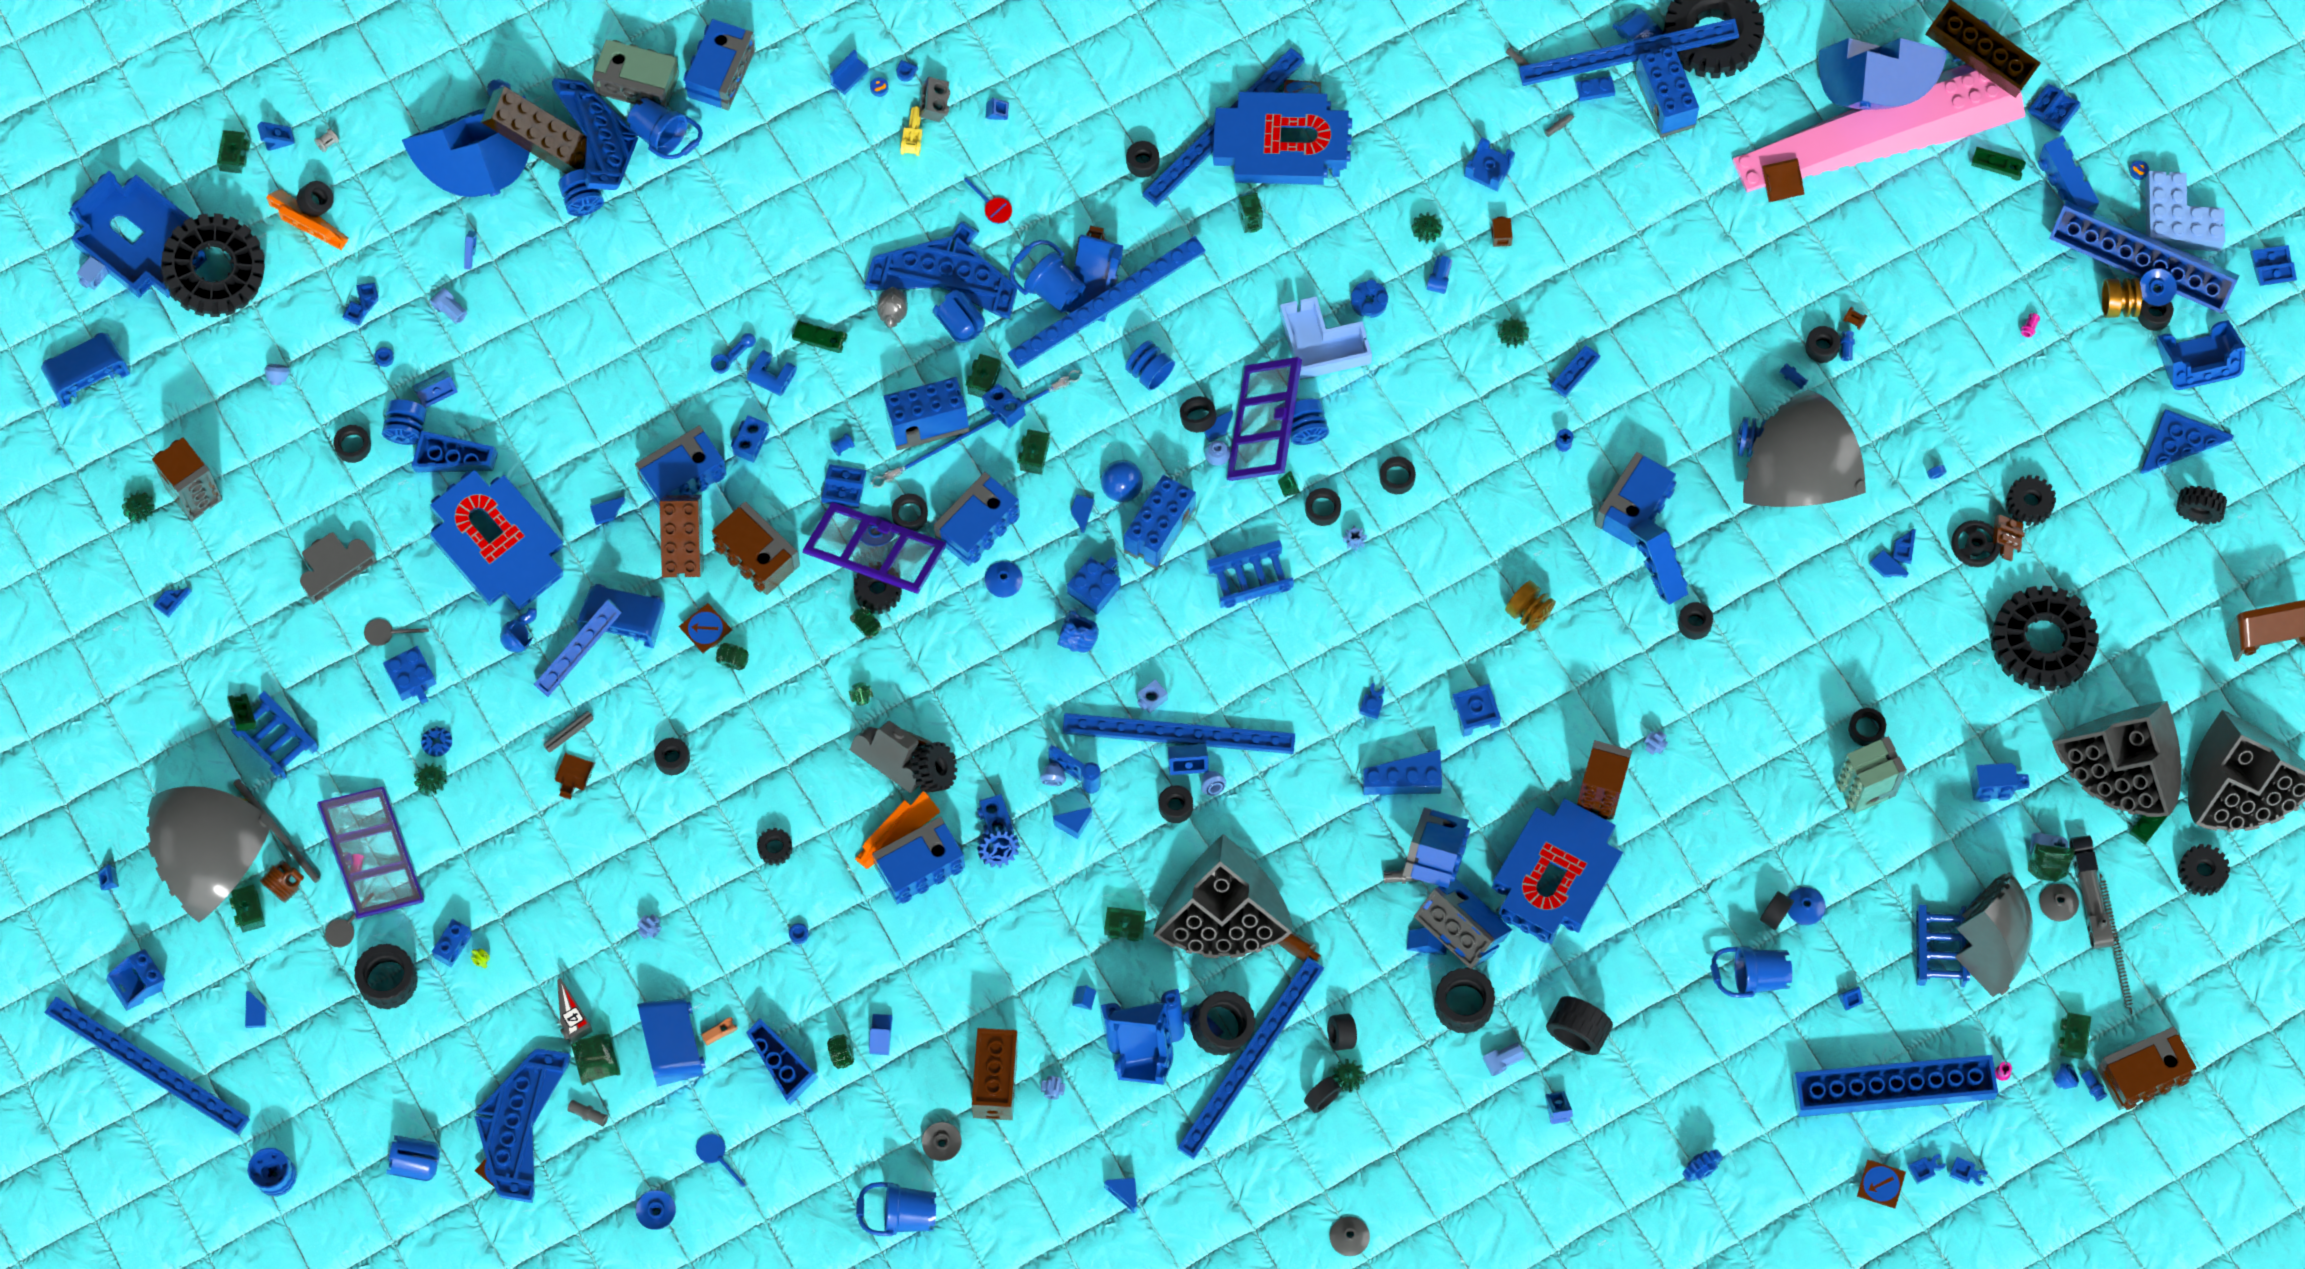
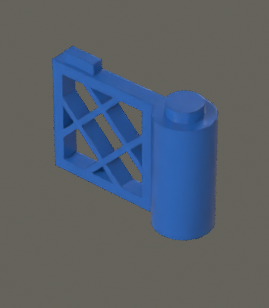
[1048,744,1101,794]

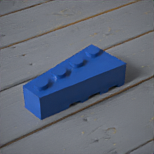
[2038,135,2099,212]
[412,431,498,472]
[1629,519,1688,605]

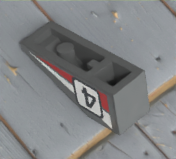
[557,978,593,1044]

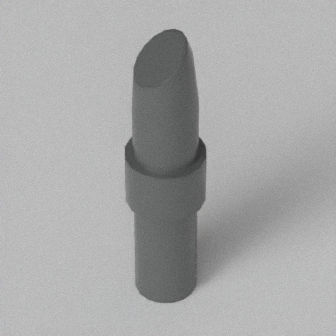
[1505,47,1529,66]
[1545,114,1575,137]

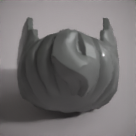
[877,287,908,327]

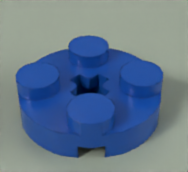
[1351,280,1388,318]

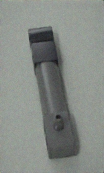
[2069,835,2114,949]

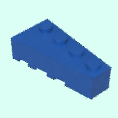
[1363,749,1442,795]
[746,1019,818,1105]

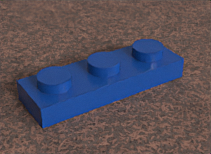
[1551,345,1601,398]

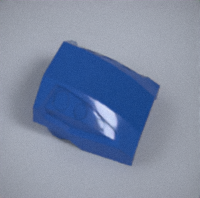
[1612,8,1664,42]

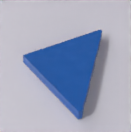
[2140,409,2234,474]

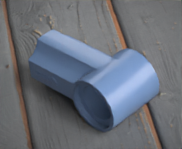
[429,288,467,324]
[1483,1042,1525,1076]

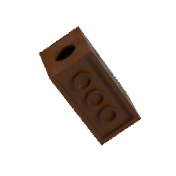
[972,1028,1018,1120]

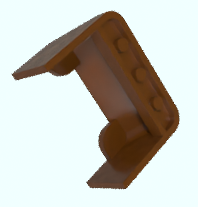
[2226,600,2305,662]

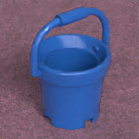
[627,98,703,160]
[1009,240,1086,313]
[1710,946,1792,998]
[856,1182,936,1236]

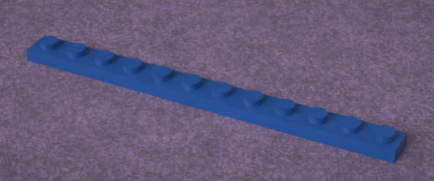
[1519,18,1739,86]
[1143,48,1305,207]
[1008,236,1206,369]
[1063,713,1296,754]
[1177,958,1324,1160]
[44,997,250,1136]

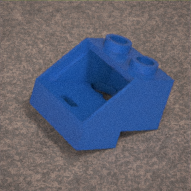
[106,949,165,1011]

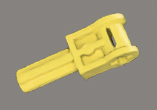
[901,106,923,156]

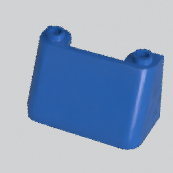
[2157,320,2245,390]
[41,333,130,409]
[577,584,665,648]
[1101,989,1185,1054]
[637,998,706,1087]
[1108,1002,1174,1085]

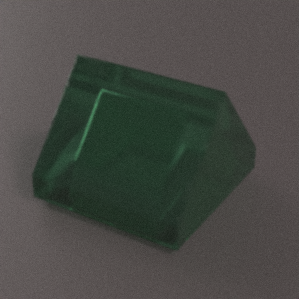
[1278,471,1300,497]

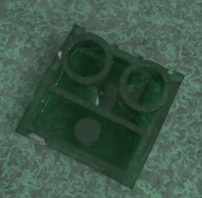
[2028,843,2075,882]
[571,1034,621,1086]

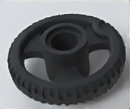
[1951,520,2001,567]

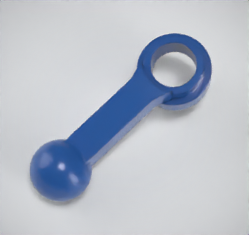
[711,333,756,374]

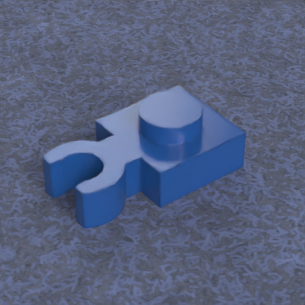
[1359,683,1385,719]
[1907,1154,1946,1185]
[1949,1157,1988,1186]

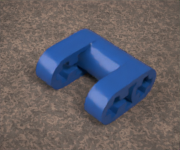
[747,350,797,396]

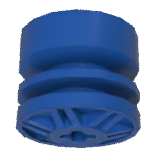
[558,169,604,216]
[1125,340,1175,391]
[382,399,427,445]
[1290,399,1329,445]
[1736,417,1767,458]
[247,1148,297,1197]

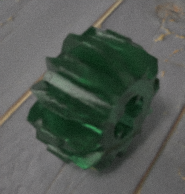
[1411,212,1443,244]
[1498,316,1529,349]
[122,490,155,523]
[850,607,882,639]
[715,643,749,670]
[414,762,447,795]
[827,1034,855,1069]
[1332,1059,1366,1093]

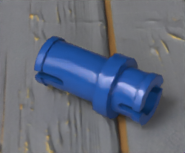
[1840,331,1855,361]
[1779,363,1809,390]
[2081,1070,2107,1102]

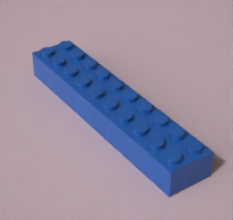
[2049,201,2240,314]
[1792,1055,1998,1117]

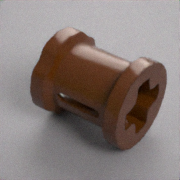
[1843,307,1868,330]

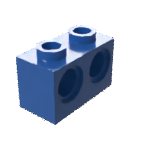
[982,383,1026,429]
[731,415,770,463]
[977,794,1014,835]
[432,919,472,968]

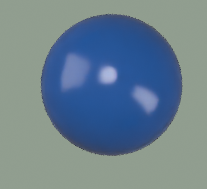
[1101,460,1143,502]

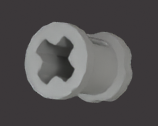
[314,128,339,152]

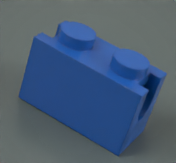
[1168,744,1209,775]

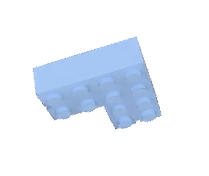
[2145,171,2225,251]
[1280,296,1372,380]

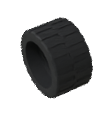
[354,944,418,1009]
[1434,968,1495,1034]
[1190,991,1256,1056]
[1546,996,1613,1055]

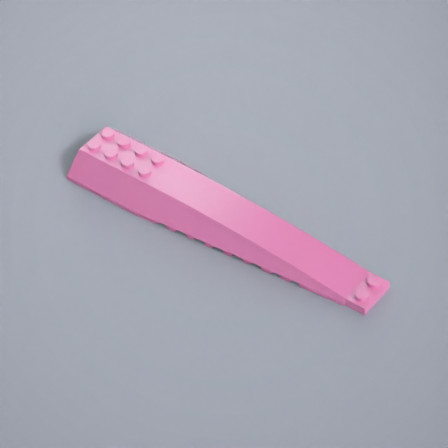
[1732,64,2025,193]

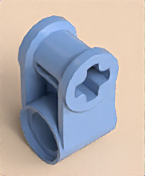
[2029,833,2069,859]

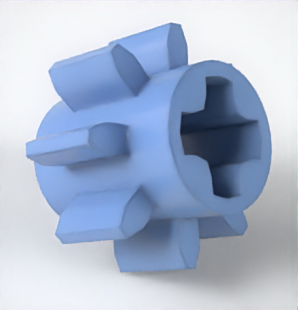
[1343,526,1367,551]
[1644,730,1668,755]
[637,914,662,939]
[1041,1076,1065,1100]

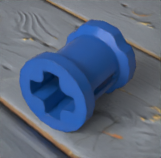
[1555,429,1574,452]
[830,433,855,457]

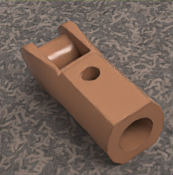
[700,1017,738,1046]

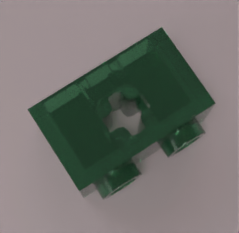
[217,130,250,174]
[1238,193,1263,233]
[965,354,1002,398]
[1017,429,1050,475]
[229,884,266,932]
[1104,907,1146,941]
[2057,1012,2091,1060]

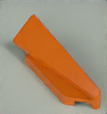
[266,189,349,251]
[855,791,940,869]

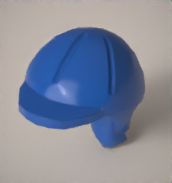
[500,608,537,653]

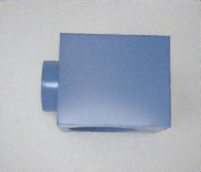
[76,256,108,290]
[1137,679,1168,713]

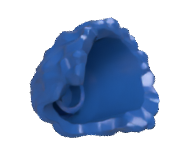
[1057,610,1099,653]

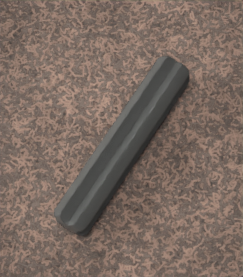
[543,711,594,753]

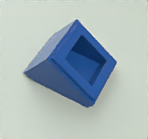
[985,98,1009,120]
[953,222,979,246]

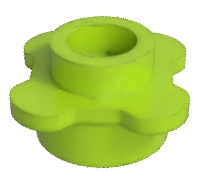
[471,948,490,968]

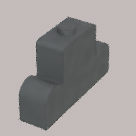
[300,533,377,605]
[849,721,920,793]

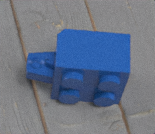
[1067,557,1121,615]
[383,646,437,705]
[1970,763,2030,802]

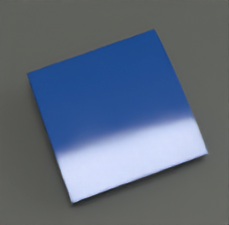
[2028,84,2081,132]
[2250,245,2297,286]
[821,464,866,509]

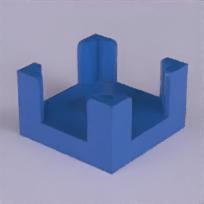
[1464,137,1515,192]
[1451,684,1501,737]

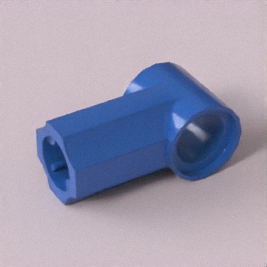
[1427,256,1453,294]

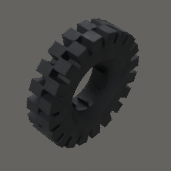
[1663,0,1765,78]
[161,213,265,317]
[1991,585,2099,691]

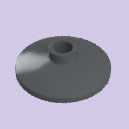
[2039,884,2079,922]
[922,1122,962,1161]
[1330,1217,1370,1256]

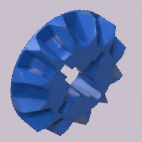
[421,726,452,757]

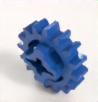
[977,827,1020,868]
[1682,1149,1723,1182]

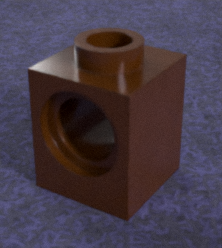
[1491,216,1513,247]

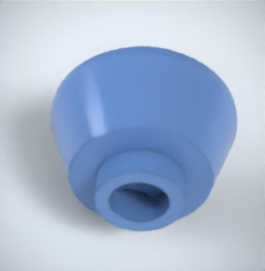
[264,364,290,385]
[1205,441,1230,466]
[1040,763,1066,786]
[1201,771,1227,796]

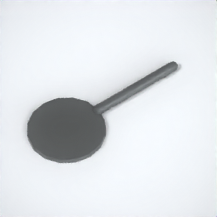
[364,619,429,646]
[325,893,374,948]

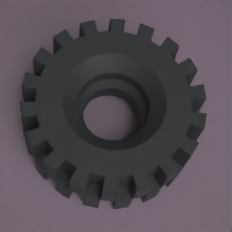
[2006,475,2056,526]
[2176,486,2227,524]
[853,563,902,614]
[911,742,957,792]
[2178,844,2230,896]

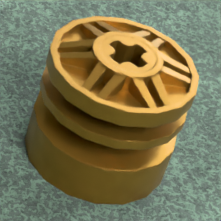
[2102,278,2142,318]
[1505,580,1556,632]

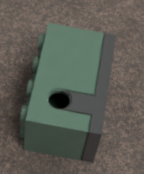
[592,39,679,108]
[1836,736,1907,814]

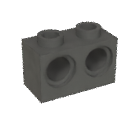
[919,77,950,122]

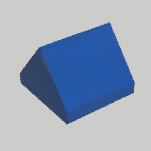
[98,865,119,890]
[1072,985,1096,1010]
[1838,986,1864,1011]

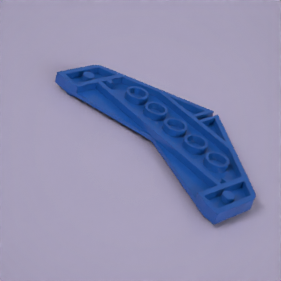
[552,78,639,190]
[865,236,1017,319]
[474,1049,571,1203]

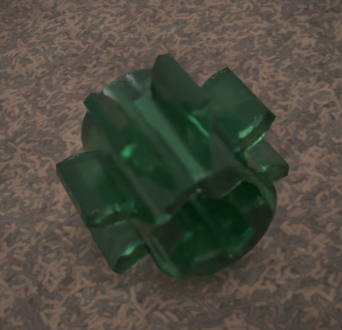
[848,682,873,706]

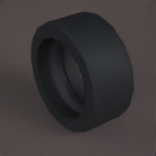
[1180,396,1217,433]
[333,425,371,463]
[1379,456,1416,495]
[1305,488,1341,526]
[891,493,928,531]
[1848,708,1887,746]
[1304,1076,1342,1113]

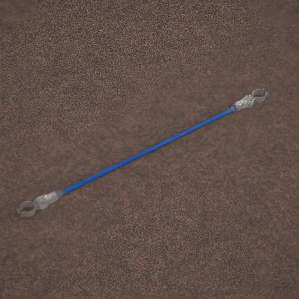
[870,369,1083,489]

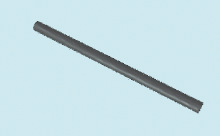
[233,779,321,883]

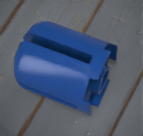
[932,290,985,343]
[386,1135,440,1181]

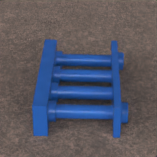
[1207,540,1294,608]
[230,691,319,779]
[1916,905,1970,987]

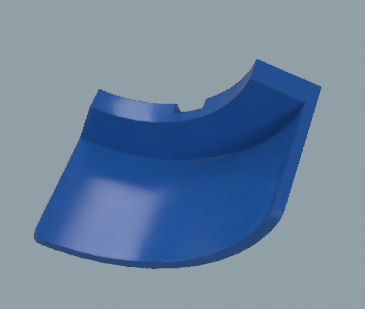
[1066,235,1123,322]

